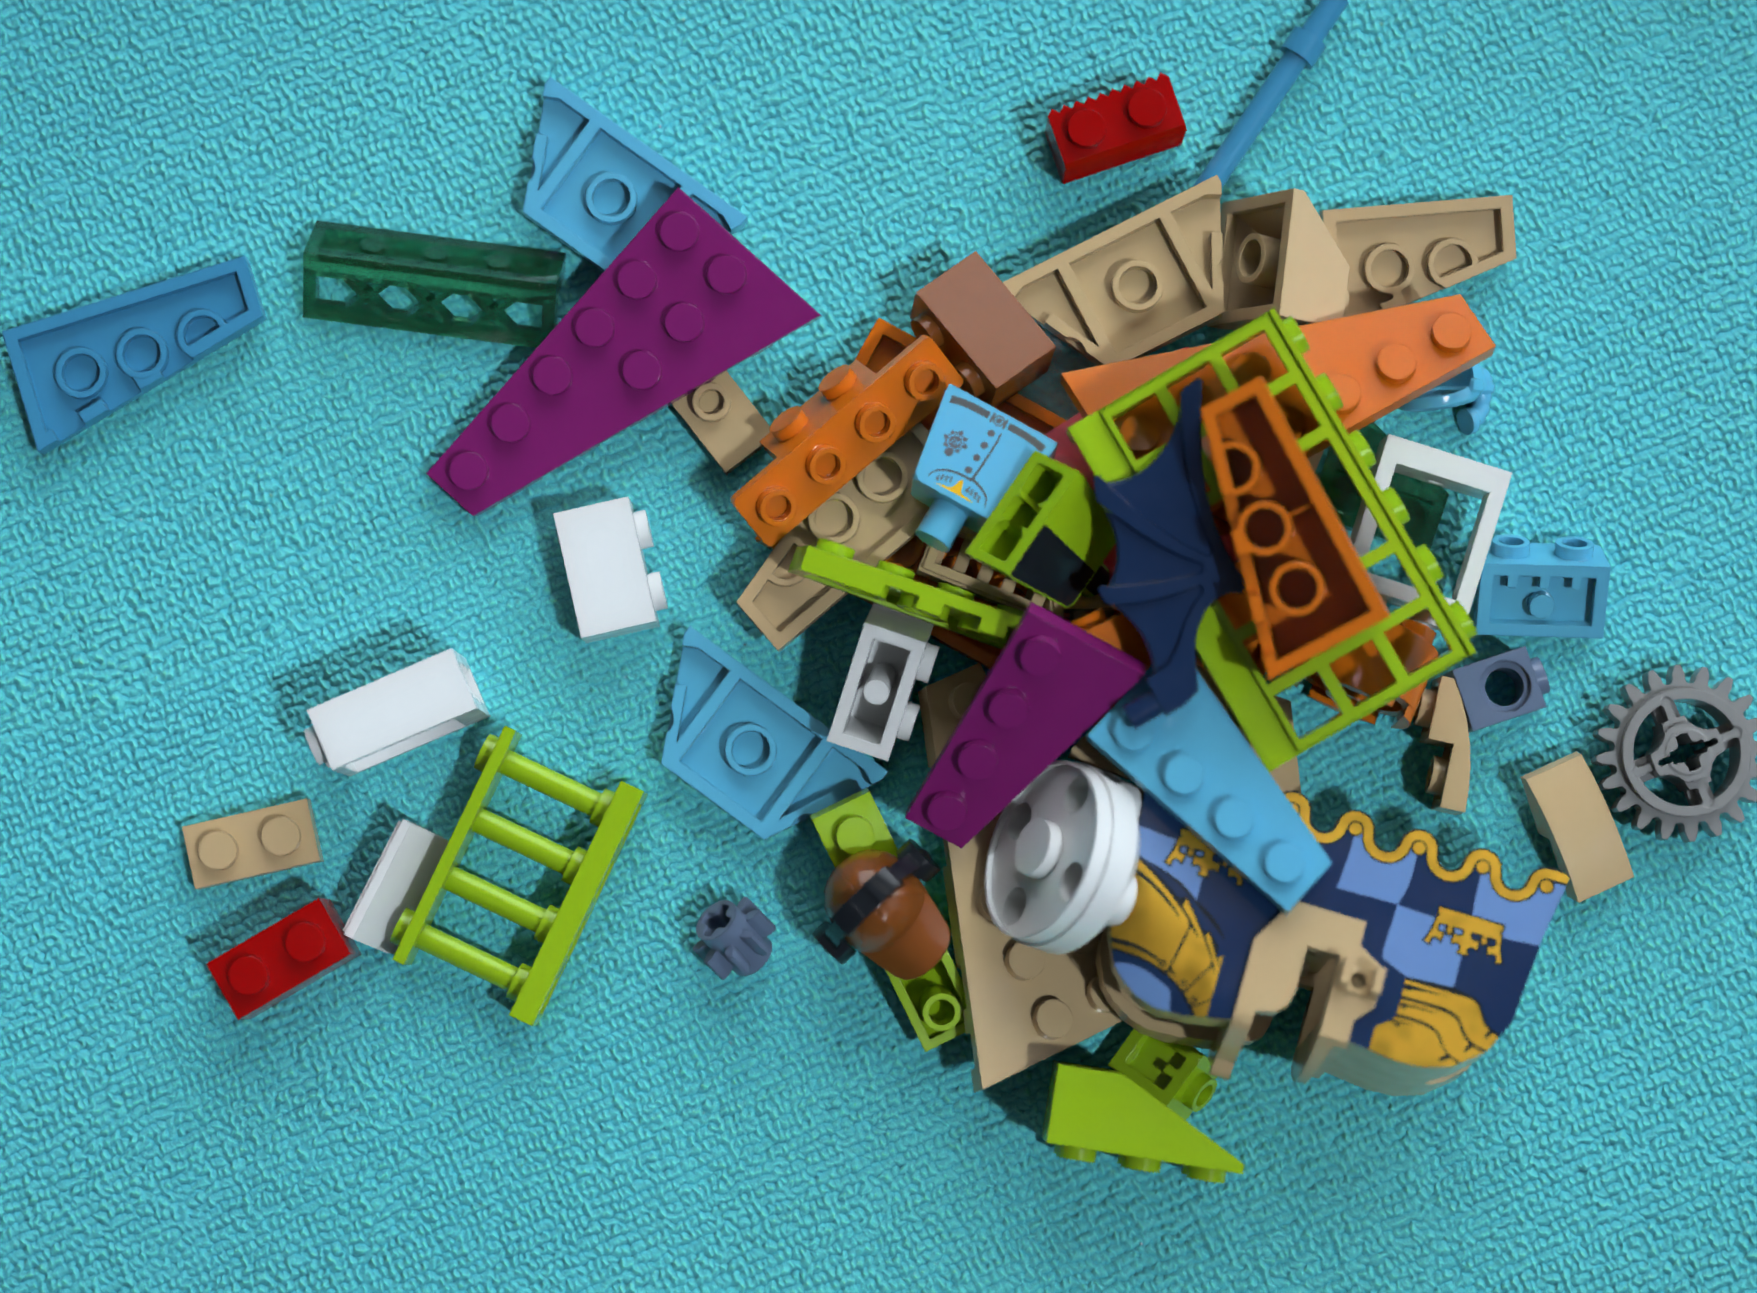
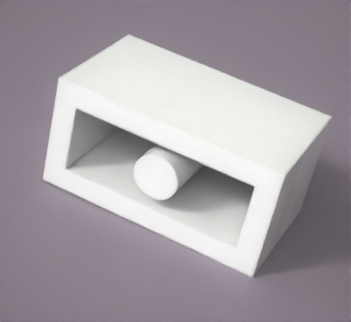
[553,496,668,643]

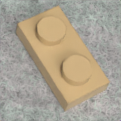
[182,798,324,890]

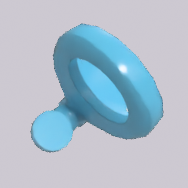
[1398,363,1495,435]

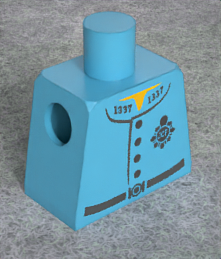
[911,383,1058,552]

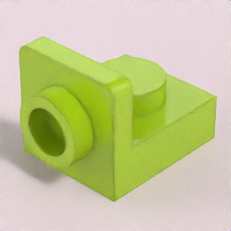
[1108,1029,1217,1120]

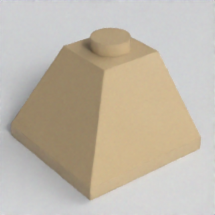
[1207,188,1350,330]

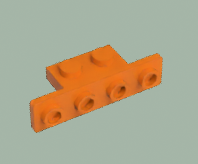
[730,335,963,546]

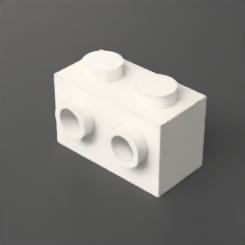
[827,603,940,761]

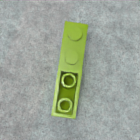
[810,788,967,1052]

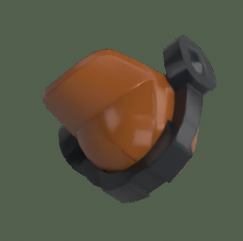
[813,838,950,980]

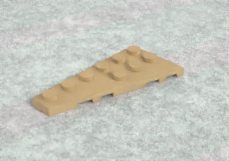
[918,663,1123,1093]

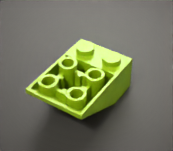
[1041,1060,1244,1183]

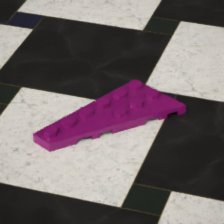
[426,187,823,516]

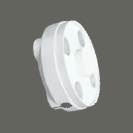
[984,760,1142,954]

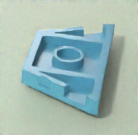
[523,77,748,272]
[661,626,888,840]

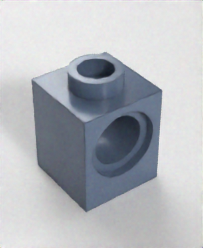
[1443,646,1550,733]

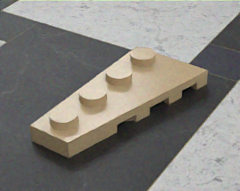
[736,422,930,652]

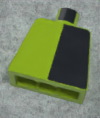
[965,450,1116,608]

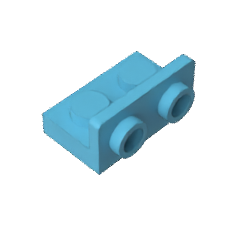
[1473,534,1611,639]

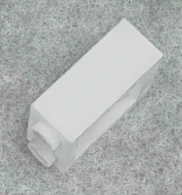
[1350,434,1512,630]
[304,648,490,776]

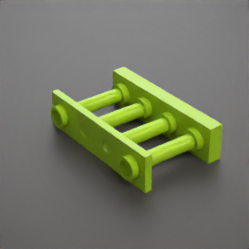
[390,725,648,1026]

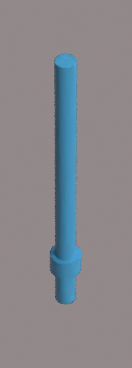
[1193,0,1349,187]

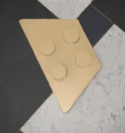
[1003,175,1224,366]

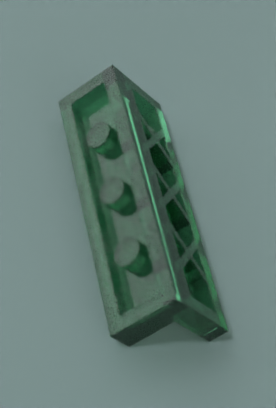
[303,221,566,348]

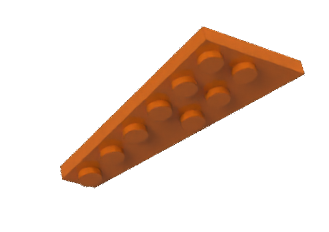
[1060,294,1496,512]

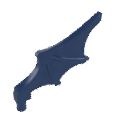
[1093,378,1246,730]

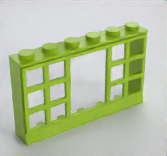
[1066,308,1477,772]

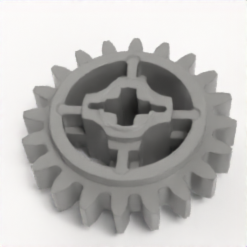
[1591,665,1757,843]

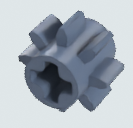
[693,897,776,980]

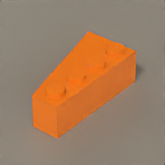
[1200,376,1390,680]

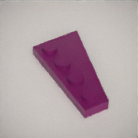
[905,602,1147,848]

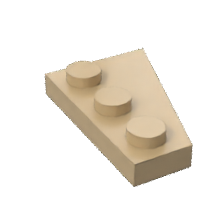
[1319,195,1517,317]

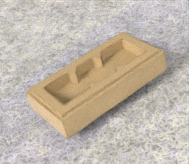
[671,371,770,475]

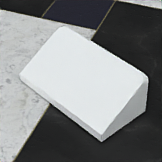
[343,819,448,954]

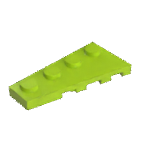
[788,538,1024,650]

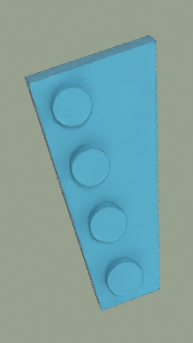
[1087,665,1332,916]

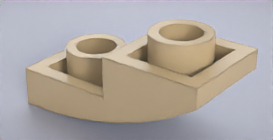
[1413,676,1471,815]
[1521,751,1634,903]

